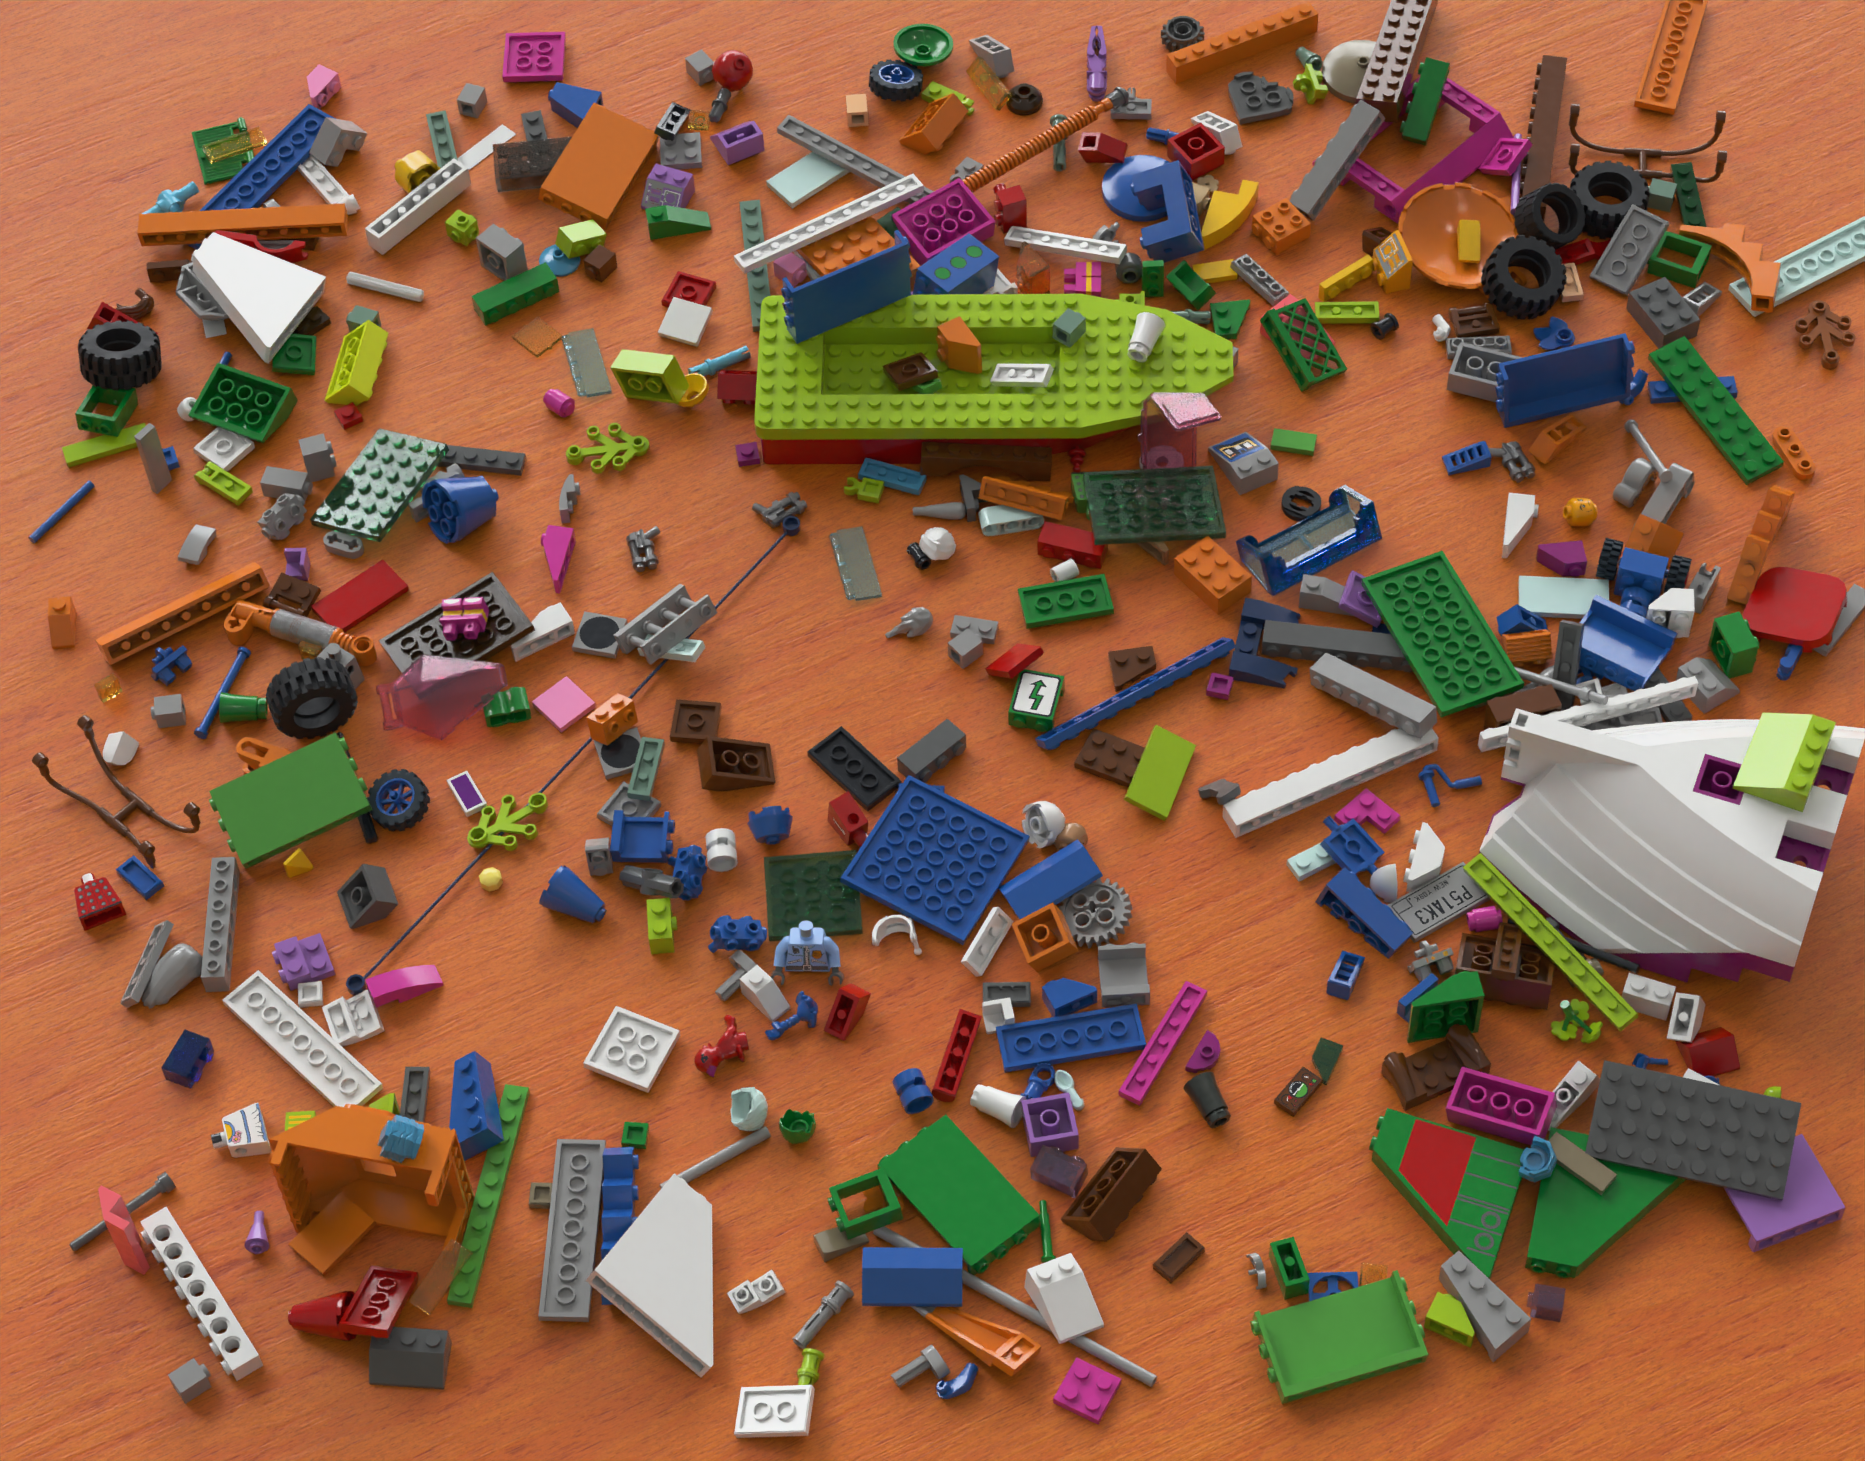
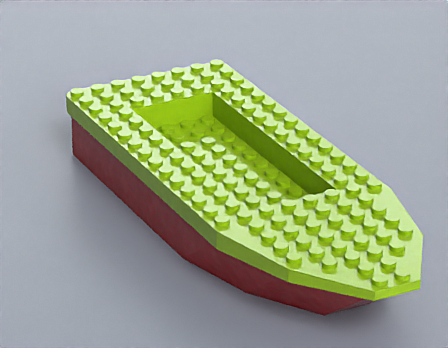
[754,294,1234,465]

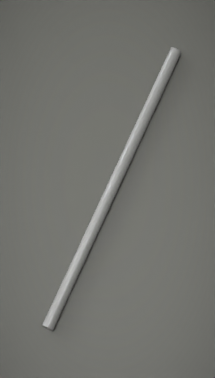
[873,1226,1157,1387]

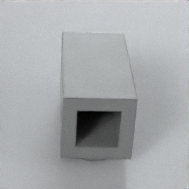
[260,466,313,501]

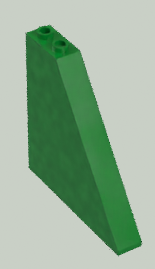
[1525,1127,1686,1278]

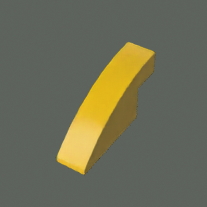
[1201,180,1259,250]

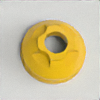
[677,373,709,407]

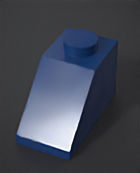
[1496,604,1548,636]
[1042,978,1097,1017]

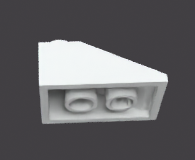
[1024,1253,1104,1344]

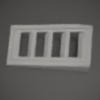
[1682,282,1722,317]

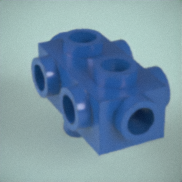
[668,845,707,900]
[708,915,767,953]

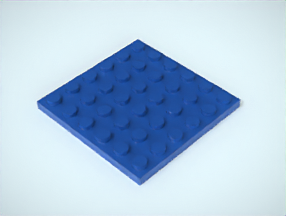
[840,775,1030,945]

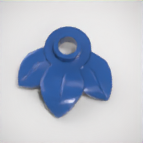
[1533,317,1575,350]

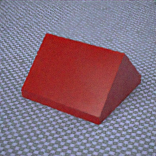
[1676,1027,1740,1077]

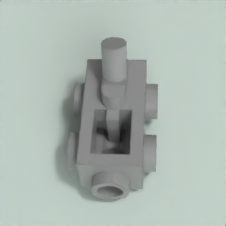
[257,493,307,540]

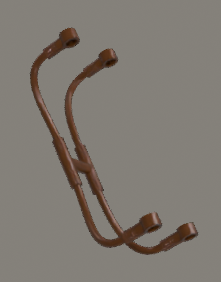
[1569,104,1727,183]
[32,715,201,869]

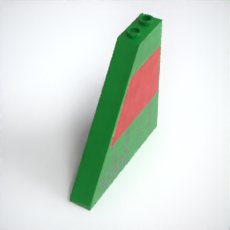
[1369,1108,1524,1279]

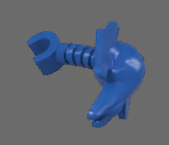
[765,991,818,1040]

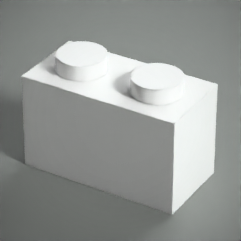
[1622,973,1676,1021]

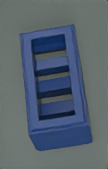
[1442,441,1491,475]
[1326,950,1365,1000]

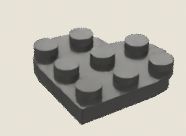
[1228,72,1294,124]

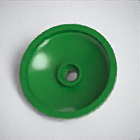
[893,24,953,67]

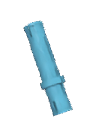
[688,346,751,376]

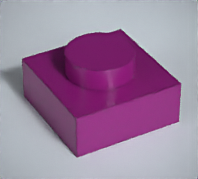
[735,442,760,467]
[1206,673,1234,700]

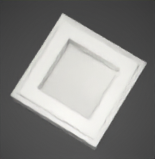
[298,981,323,1008]

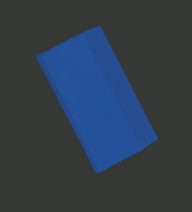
[999,839,1103,920]
[862,1247,963,1307]

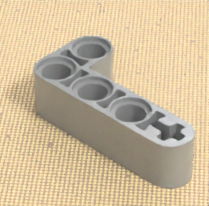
[1632,463,1695,530]

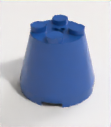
[422,476,499,543]

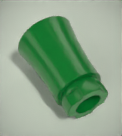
[219,692,268,723]

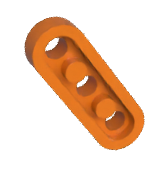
[1772,426,1816,480]

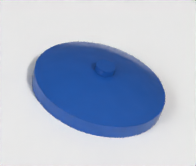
[1102,155,1170,222]

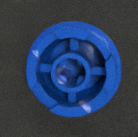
[747,806,793,845]

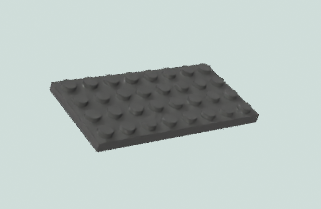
[1585,1060,1801,1201]

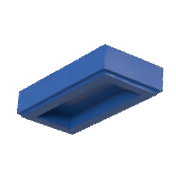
[116,855,164,900]

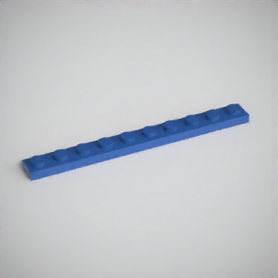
[1035,637,1236,750]

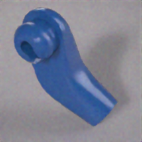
[1619,369,1648,406]
[936,1363,979,1399]

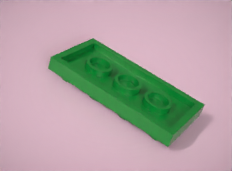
[1018,574,1114,629]

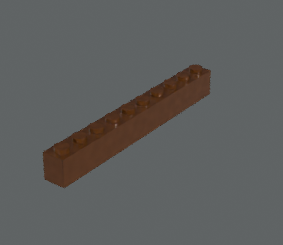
[1519,55,1567,221]

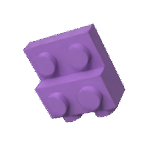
[272,933,335,991]

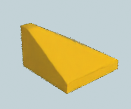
[283,848,314,878]

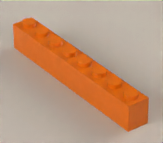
[1166,1,1318,84]
[95,562,270,665]

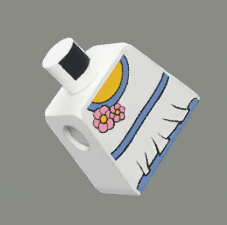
[211,1103,271,1158]

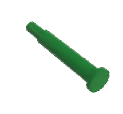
[1039,1200,1056,1263]

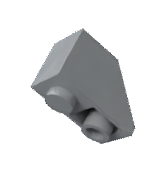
[585,837,613,876]

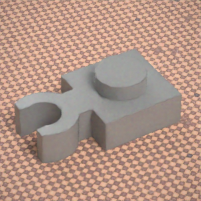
[950,157,984,183]

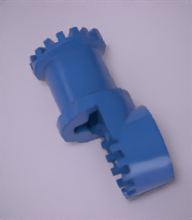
[1020,1063,1055,1100]

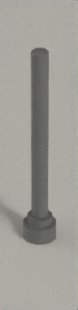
[69,1172,176,1251]

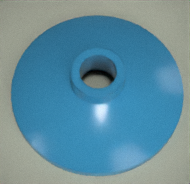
[539,244,581,277]

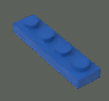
[1647,376,1738,404]

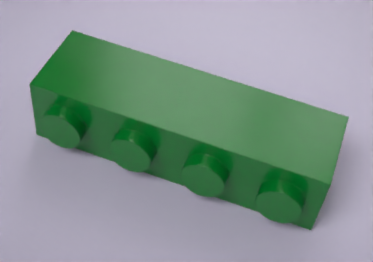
[1400,57,1450,146]
[472,262,559,326]

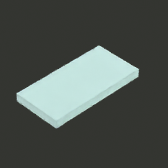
[766,152,850,209]
[1518,576,1609,619]

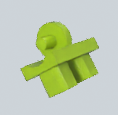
[1293,63,1328,104]

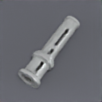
[792,1280,854,1349]

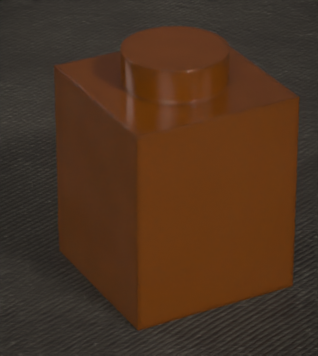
[584,245,617,283]

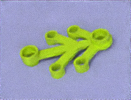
[566,423,649,474]
[467,793,548,851]

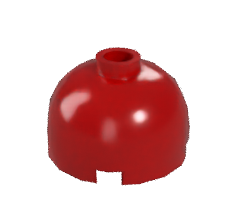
[712,50,753,92]

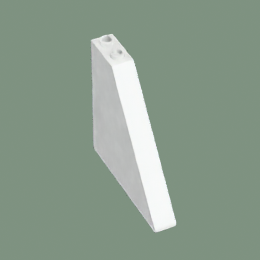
[191,232,326,363]
[586,1173,713,1378]

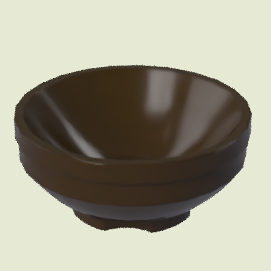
[1006,83,1043,116]

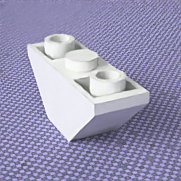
[1403,822,1445,892]

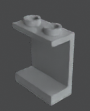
[1098,943,1150,1007]

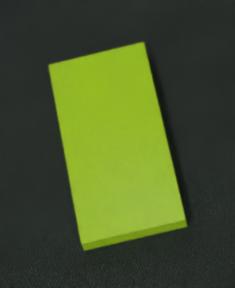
[1124,725,1196,821]

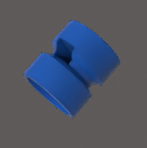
[1620,586,1651,618]
[893,1068,934,1114]

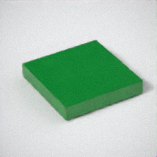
[272,334,316,375]

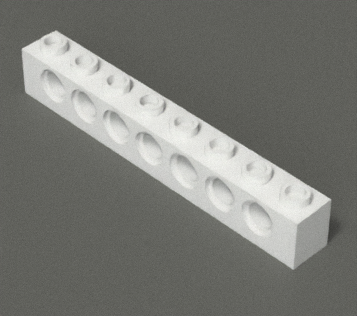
[140,1207,263,1381]

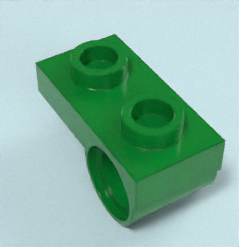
[1141,260,1164,297]

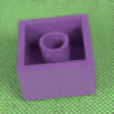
[1021,1093,1079,1157]

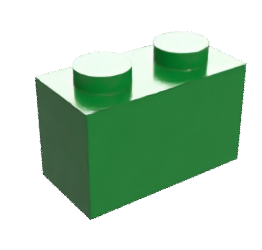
[1269,1237,1310,1300]

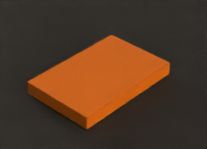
[289,1192,376,1276]

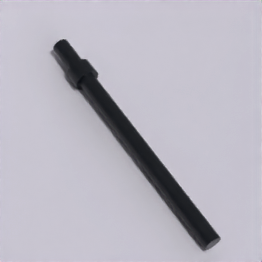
[1507,918,1640,974]

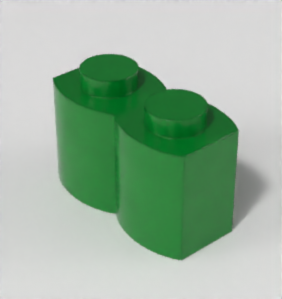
[481,687,531,727]

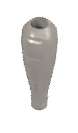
[913,502,966,520]

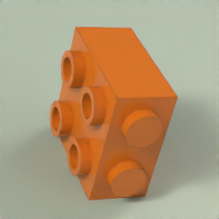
[1251,198,1311,255]

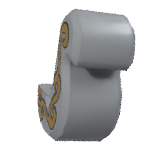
[1613,458,1659,508]

